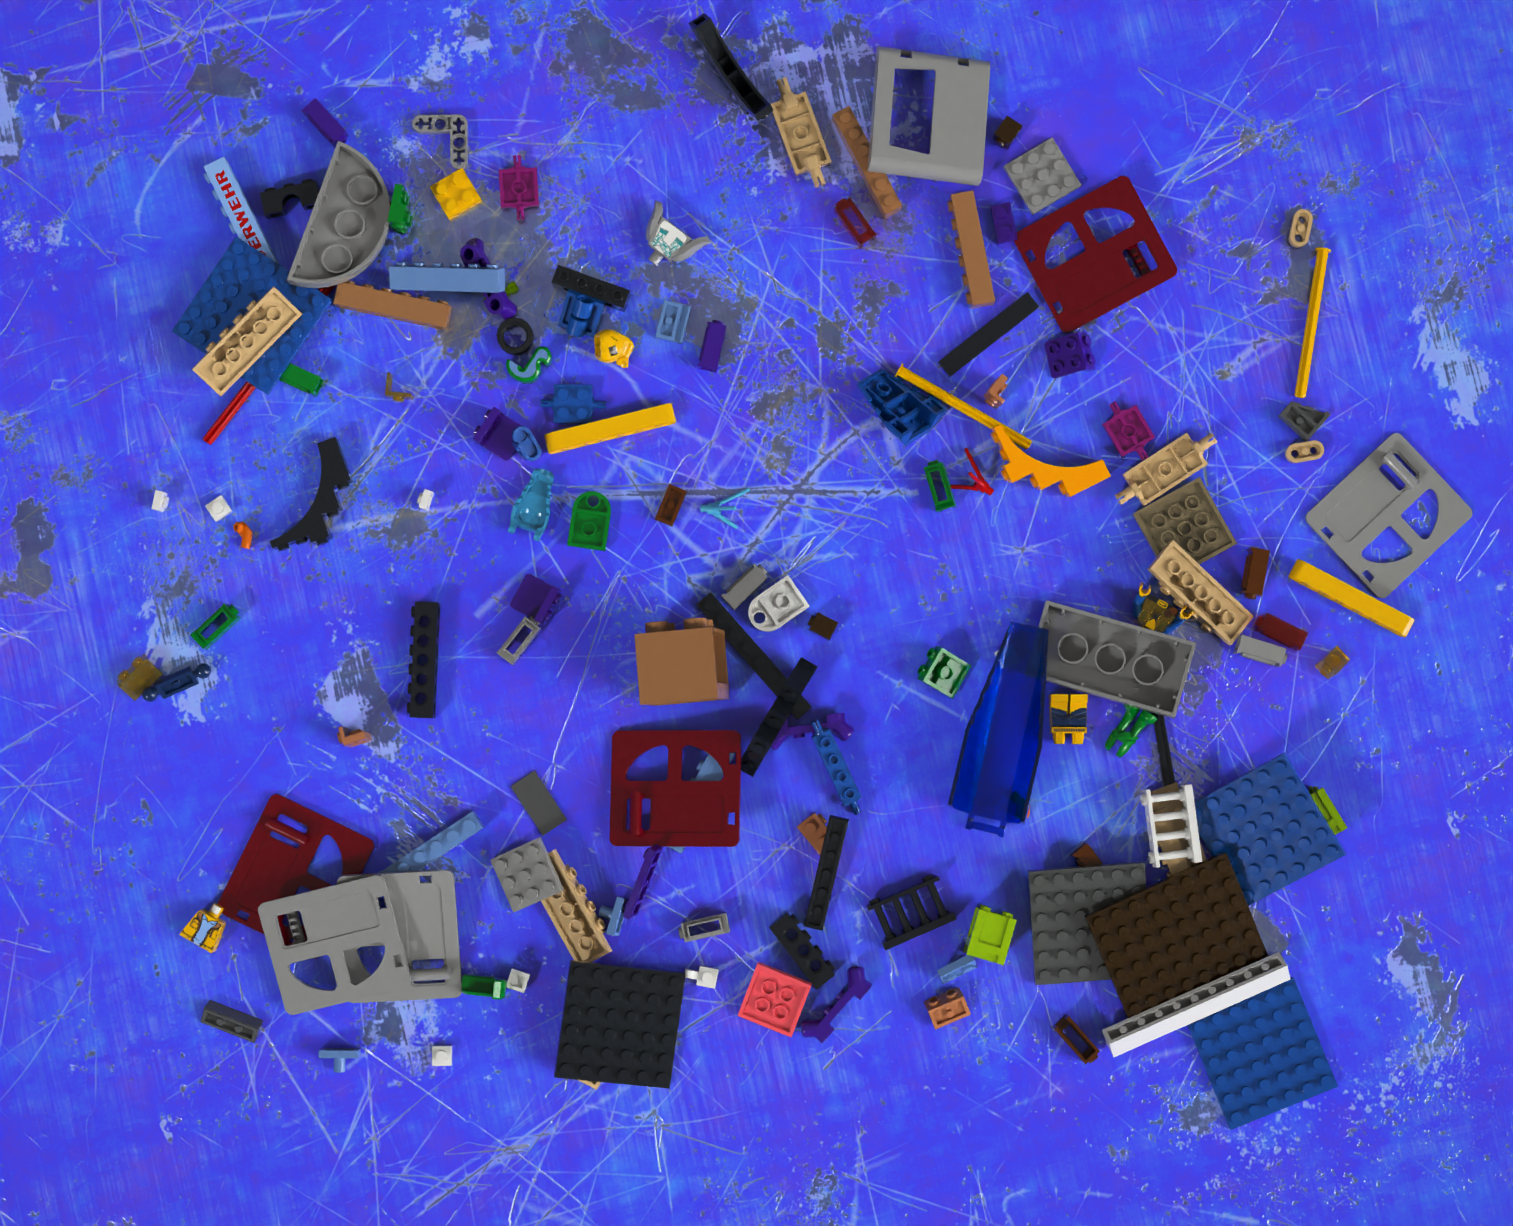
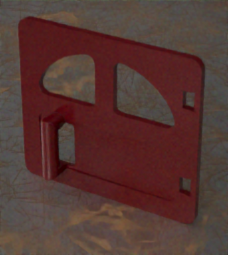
[1014,176,1177,333]
[610,730,741,847]
[218,794,375,958]

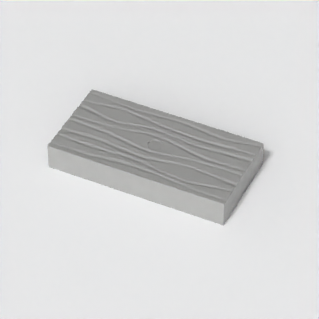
[1025,600,1197,719]

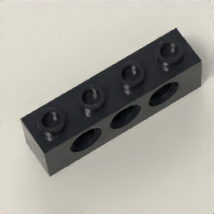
[552,265,631,312]
[769,913,835,989]

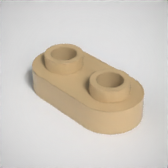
[1288,209,1313,248]
[1285,440,1324,463]

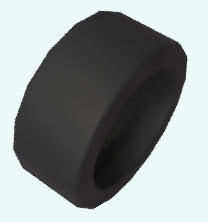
[496,317,534,355]

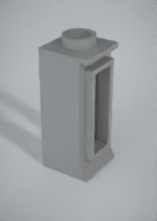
[721,564,767,610]
[497,616,541,665]
[1233,635,1287,667]
[678,912,730,942]

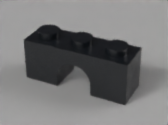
[260,179,320,219]

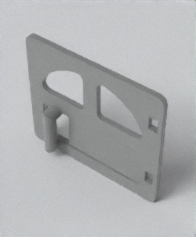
[1305,433,1472,598]
[337,869,462,1003]
[258,874,412,1015]

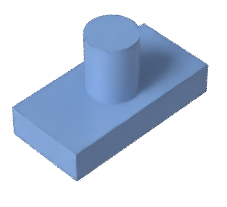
[599,896,628,936]
[319,1048,361,1073]

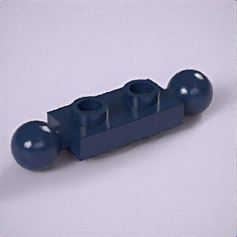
[142,663,211,702]

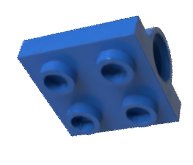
[558,289,605,338]

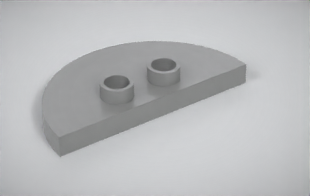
[287,141,390,288]

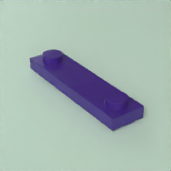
[623,844,663,919]

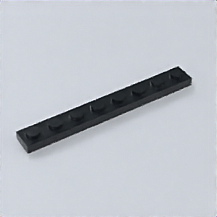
[696,592,812,720]

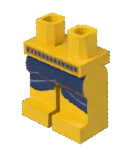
[1048,694,1088,744]

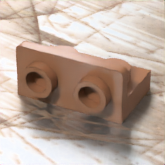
[983,374,1008,408]
[337,726,372,748]
[797,812,827,855]
[924,987,971,1030]

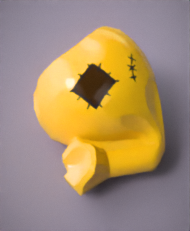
[594,329,634,368]

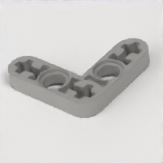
[412,114,468,170]

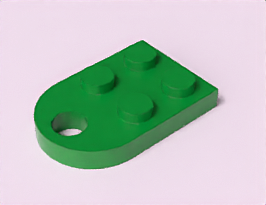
[567,491,611,551]

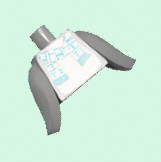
[646,200,711,266]

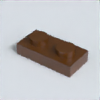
[655,484,687,527]

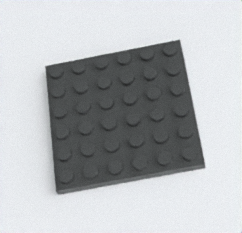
[1028,861,1146,985]

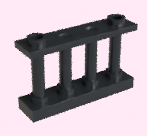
[866,874,957,950]

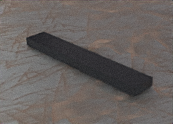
[938,292,1039,378]
[804,815,849,931]

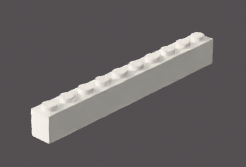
[1102,952,1290,1057]

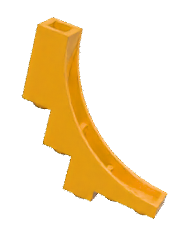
[991,424,1111,497]

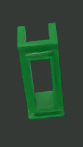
[279,364,324,397]
[924,460,957,512]
[190,603,241,650]

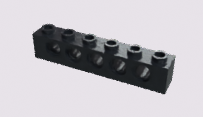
[407,602,440,718]

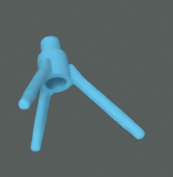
[700,488,750,529]

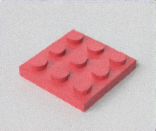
[737,962,812,1037]

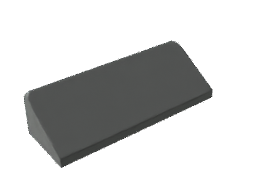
[201,1000,263,1043]

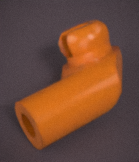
[233,522,253,549]

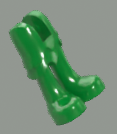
[1105,704,1157,758]

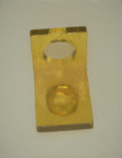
[385,372,413,402]

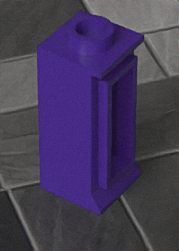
[301,98,349,148]
[697,320,726,373]

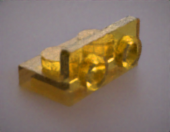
[117,654,163,701]

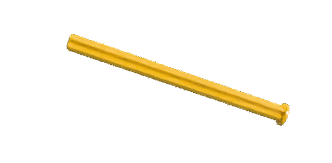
[1294,247,1331,398]
[895,363,1032,449]

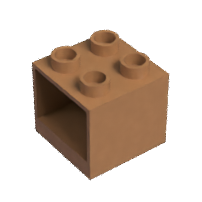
[634,618,730,706]

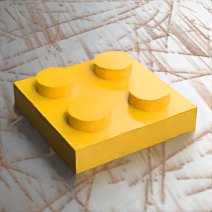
[430,168,482,220]

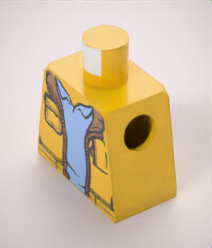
[179,903,226,953]

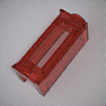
[834,197,876,249]
[1255,613,1308,651]

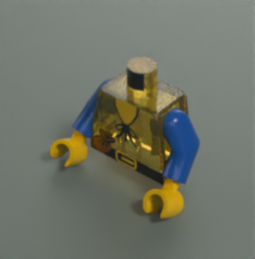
[1132,582,1193,634]

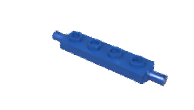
[811,719,862,815]

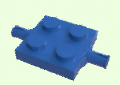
[540,384,606,424]

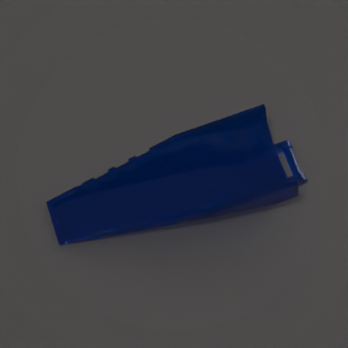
[948,621,1049,838]

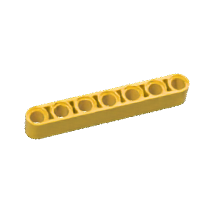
[544,403,676,454]
[1288,559,1415,638]

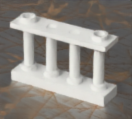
[1140,784,1202,868]

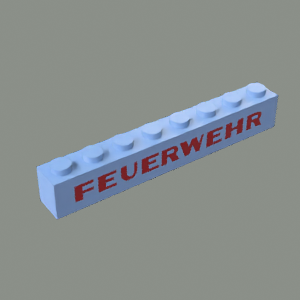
[203,157,279,264]

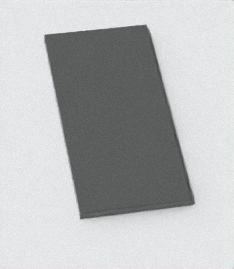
[510,770,567,835]

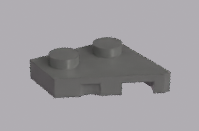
[1278,401,1331,442]

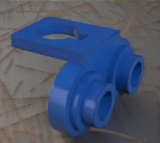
[511,426,542,461]

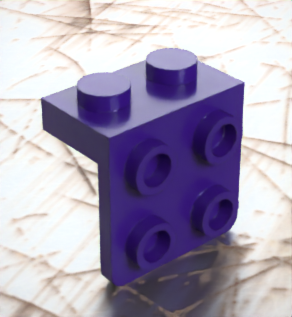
[1044,332,1095,378]
[473,407,521,461]
[510,574,562,624]

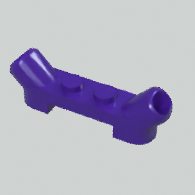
[460,238,517,320]
[771,713,854,750]
[801,966,872,1043]

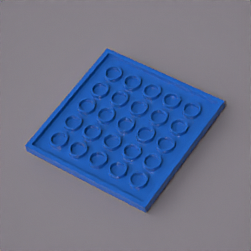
[172,237,333,395]
[1195,753,1346,906]
[1187,977,1338,1130]

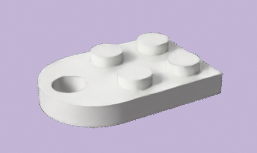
[748,575,810,632]

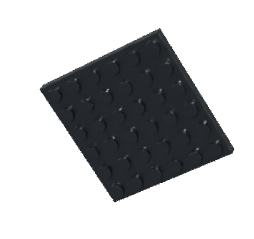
[554,960,686,1089]

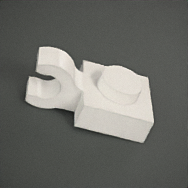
[685,965,719,989]

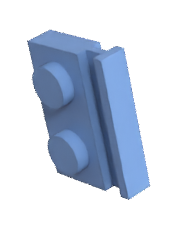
[655,300,691,344]
[937,955,977,984]

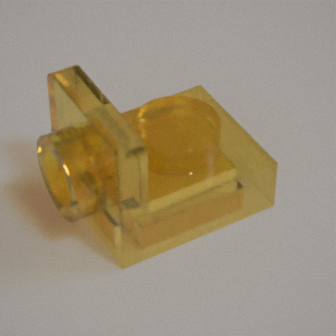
[1315,646,1350,679]

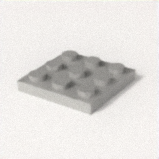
[1003,137,1082,215]
[490,837,564,913]

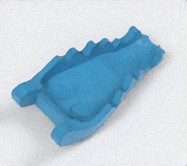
[508,468,554,542]

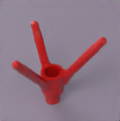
[951,448,994,496]

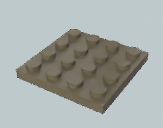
[1132,477,1237,564]

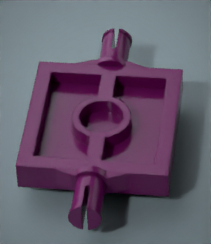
[499,155,539,221]
[1102,401,1155,461]

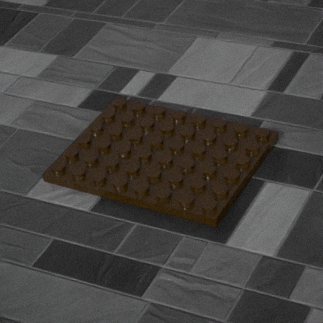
[1084,852,1268,1019]

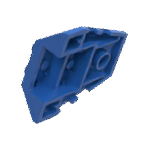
[857,369,948,446]

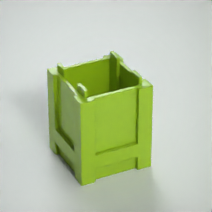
[1308,786,1347,835]
[963,905,1017,965]

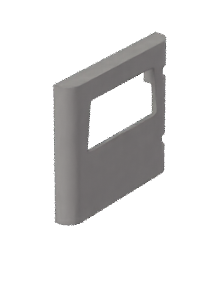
[867,46,990,186]

